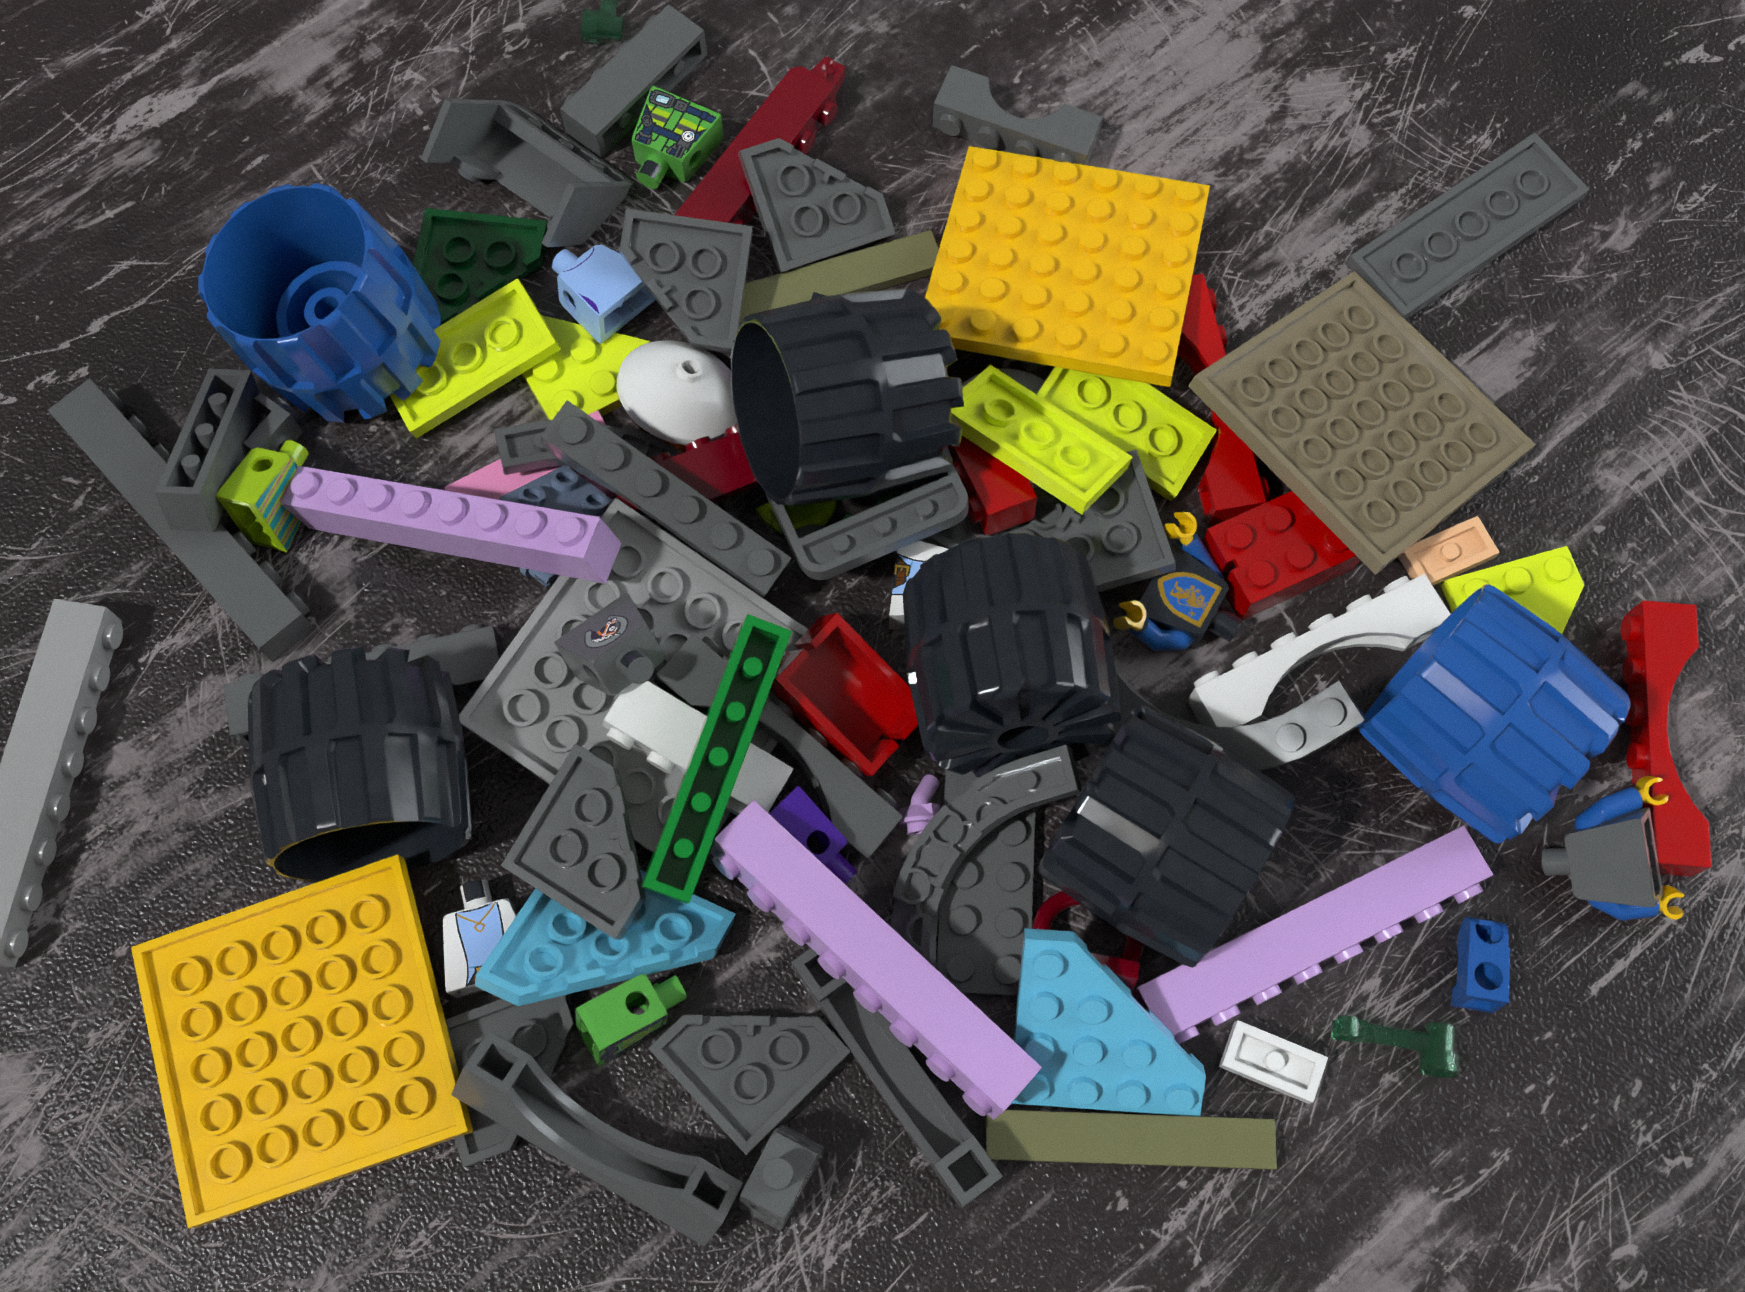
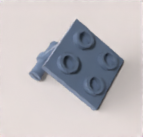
[499,465,614,590]

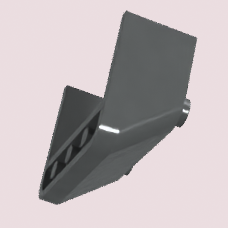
[421,98,632,247]
[765,464,969,580]

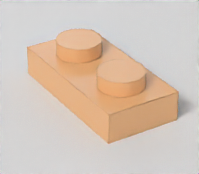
[1398,516,1500,586]

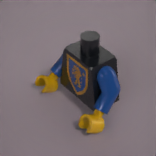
[1113,512,1243,652]

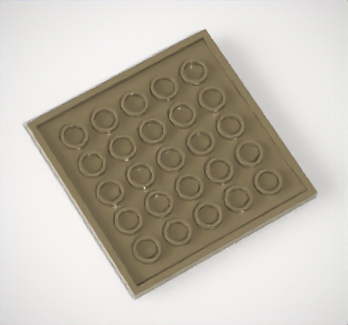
[1189,271,1536,575]

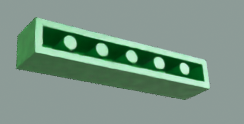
[641,614,792,904]

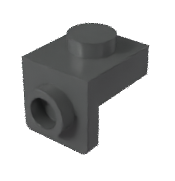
[243,392,303,452]

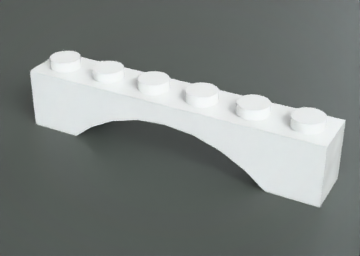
[1187,574,1450,727]

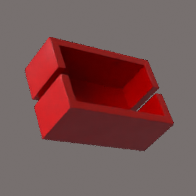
[1202,491,1360,621]
[770,613,918,776]

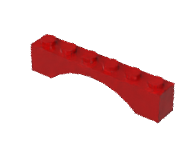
[1177,274,1269,527]
[947,436,1037,536]
[1621,600,1712,877]

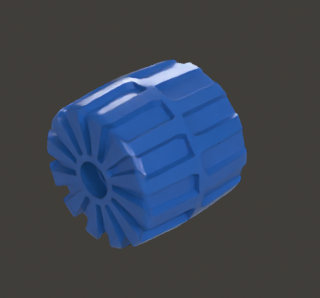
[198,183,441,423]
[1359,584,1631,843]

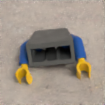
[1542,776,1685,921]

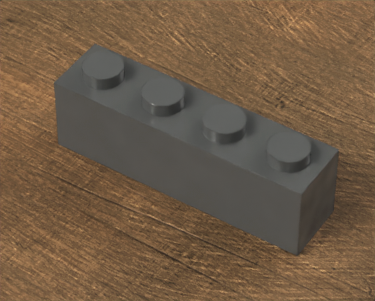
[560,4,707,159]
[154,368,263,532]

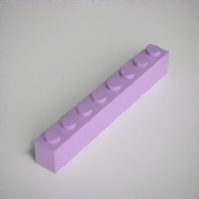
[281,466,622,584]
[711,800,1042,1120]
[1132,826,1493,1044]

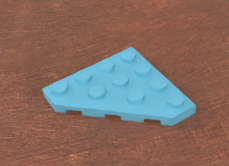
[475,870,736,1006]
[1011,928,1206,1117]

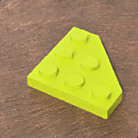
[522,315,650,420]
[1441,546,1584,634]

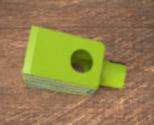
[216,440,309,552]

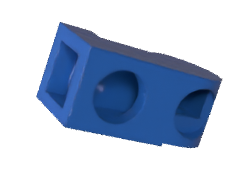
[1451,917,1510,1013]

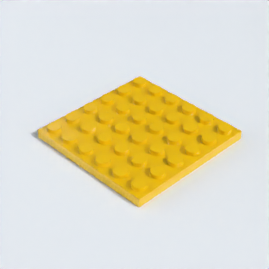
[925,146,1210,387]
[131,854,473,1228]

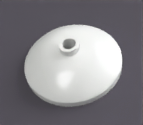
[617,341,737,445]

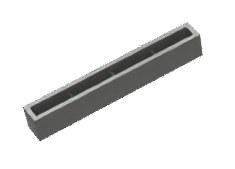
[48,378,314,662]

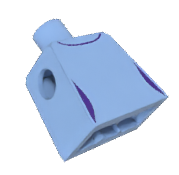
[552,245,655,344]

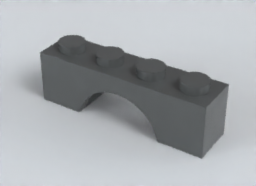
[932,65,1103,165]

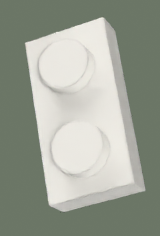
[1219,1020,1328,1104]

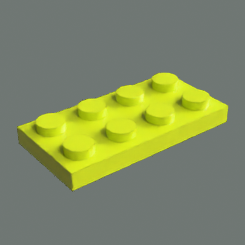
[390,278,561,438]
[951,365,1132,514]
[1036,367,1217,501]

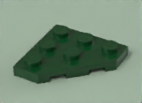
[413,208,548,326]

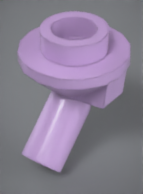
[898,775,940,835]

